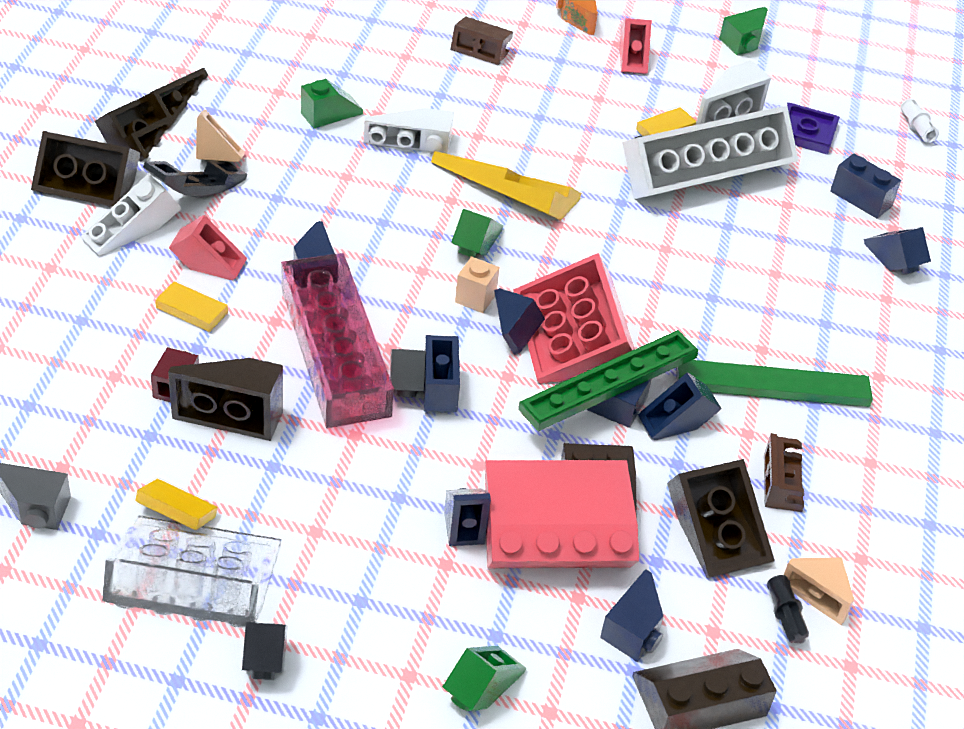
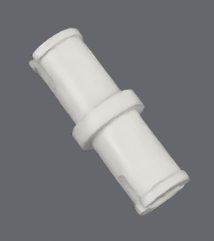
[900,98,939,143]

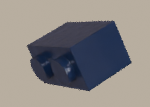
[830,153,902,219]
[423,335,460,412]

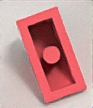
[619,18,652,74]
[169,215,247,280]

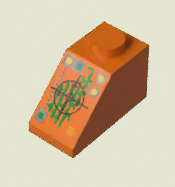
[556,0,598,35]

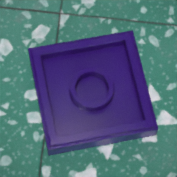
[787,102,840,155]

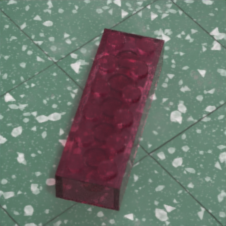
[281,253,394,428]

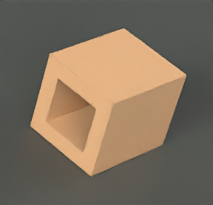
[455,256,500,313]

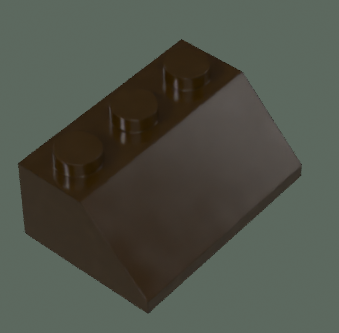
[31,131,140,207]
[632,648,777,729]

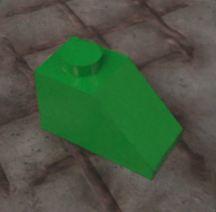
[719,6,768,55]
[301,79,363,129]
[451,208,504,258]
[442,645,527,711]

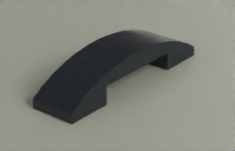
[143,161,248,197]

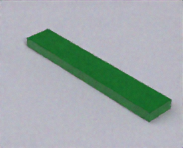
[518,330,699,432]
[676,360,873,407]

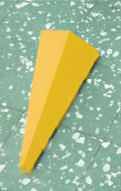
[431,151,582,221]

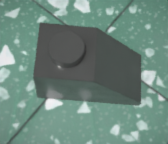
[389,349,426,397]
[0,463,71,530]

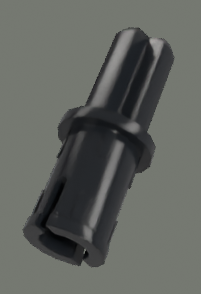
[766,575,809,644]

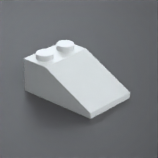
[696,60,771,125]

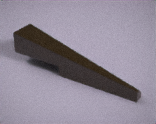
[94,67,209,162]

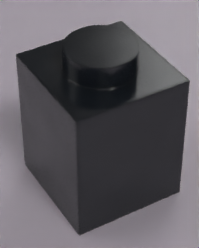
[242,622,288,680]

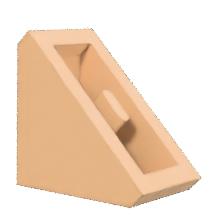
[196,109,245,162]
[783,557,854,625]

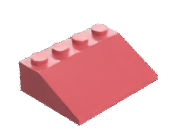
[513,253,635,383]
[485,460,639,569]

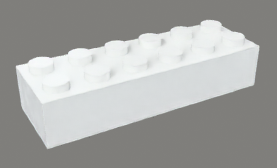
[622,105,799,199]

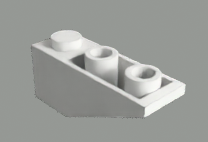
[363,108,454,154]
[80,173,182,256]

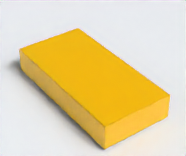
[636,107,696,136]
[155,281,228,332]
[135,478,218,530]

